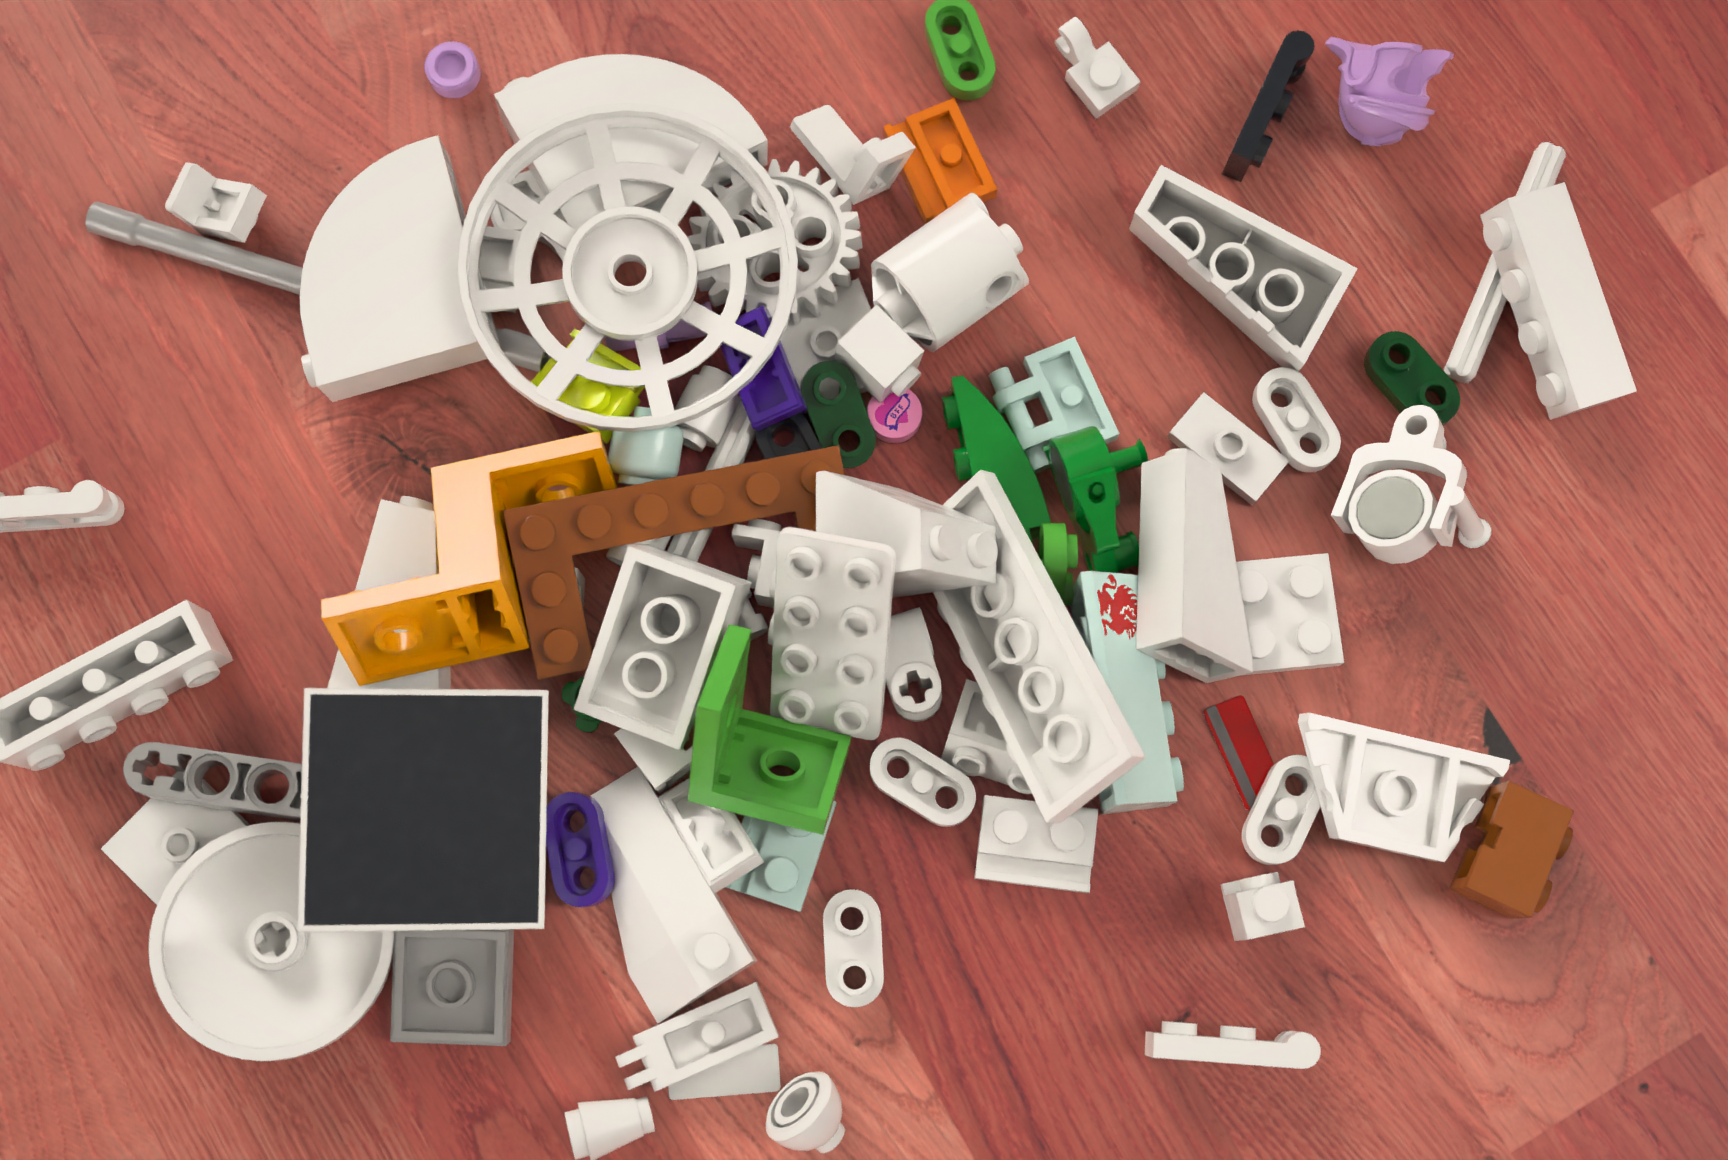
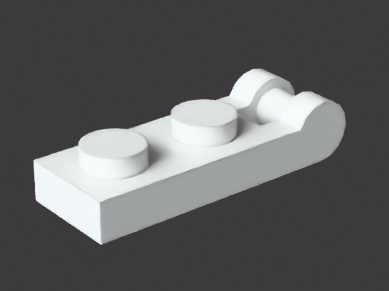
[0,480,125,533]
[1145,1021,1321,1069]

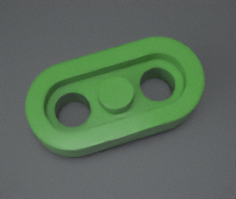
[925,0,996,100]
[1038,523,1078,606]

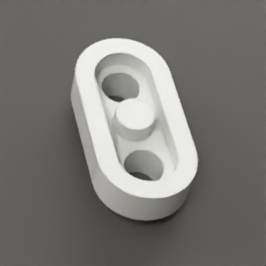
[1252,367,1341,472]
[870,738,976,827]
[1242,755,1320,865]
[823,890,884,1007]

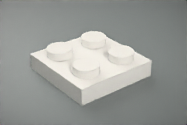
[1236,553,1344,675]

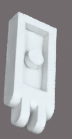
[615,982,780,1092]

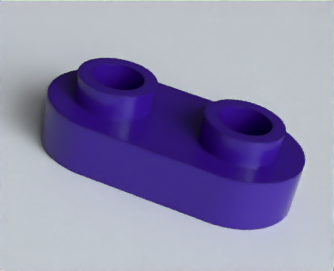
[546,792,615,907]

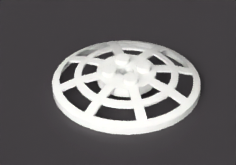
[457,102,798,432]

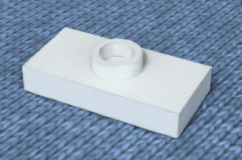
[1167,392,1290,506]
[658,778,764,893]

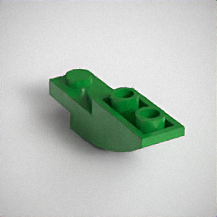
[942,375,1051,545]

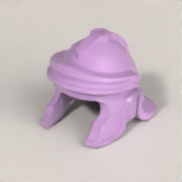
[1325,37,1454,147]

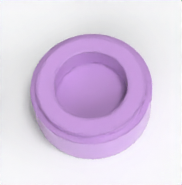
[425,42,481,98]

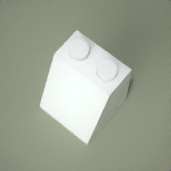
[816,471,998,598]

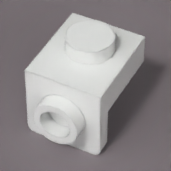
[165,162,267,243]

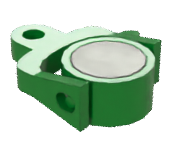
[1042,426,1149,573]

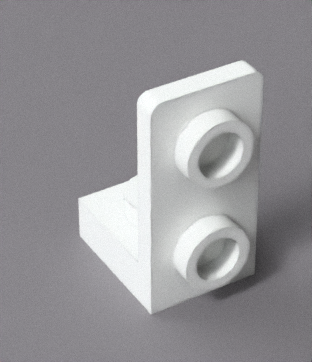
[790,105,916,205]

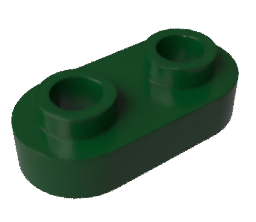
[1364,331,1460,426]
[800,361,876,468]

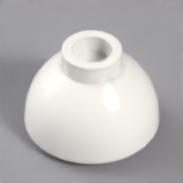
[766,1071,845,1153]

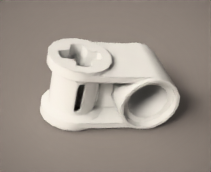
[886,607,942,722]

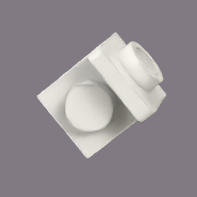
[732,519,782,608]

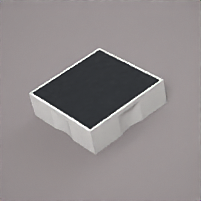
[297,688,549,932]

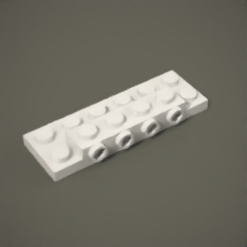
[933,470,1146,823]

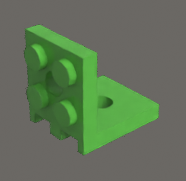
[688,624,851,835]

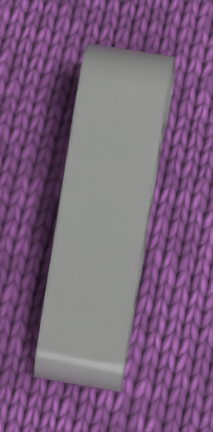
[123,742,302,821]

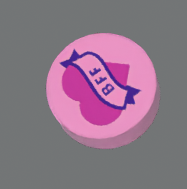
[868,389,922,443]

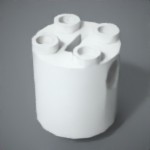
[871,192,1029,352]

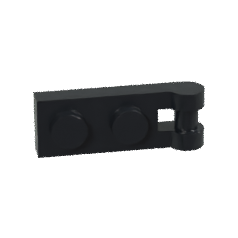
[1222,30,1315,182]

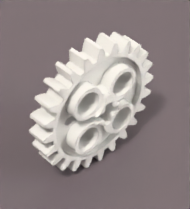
[687,159,862,325]

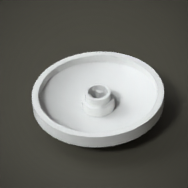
[149,822,394,1061]

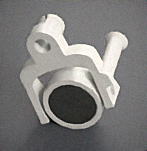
[1331,405,1491,564]

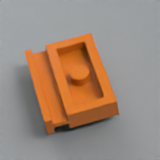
[883,98,998,224]

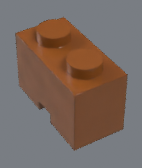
[1449,781,1574,919]

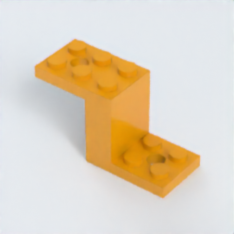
[321,431,618,686]

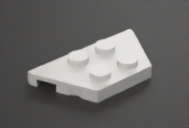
[1298,713,1510,862]

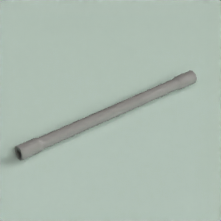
[85,201,551,372]

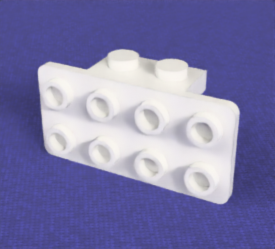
[768,527,896,740]

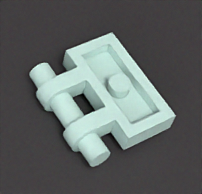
[989,337,1119,474]

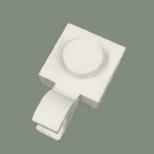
[1055,17,1141,119]

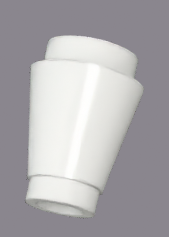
[564,1096,655,1160]

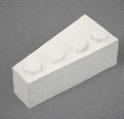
[1129,165,1358,371]

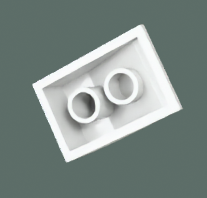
[573,544,752,750]

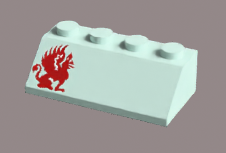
[1070,571,1184,815]

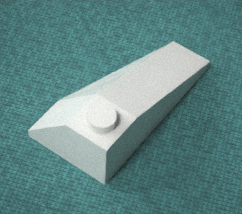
[591,767,757,1024]

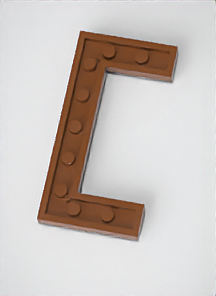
[503,445,845,679]

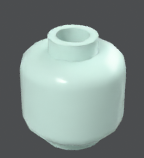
[608,406,684,485]

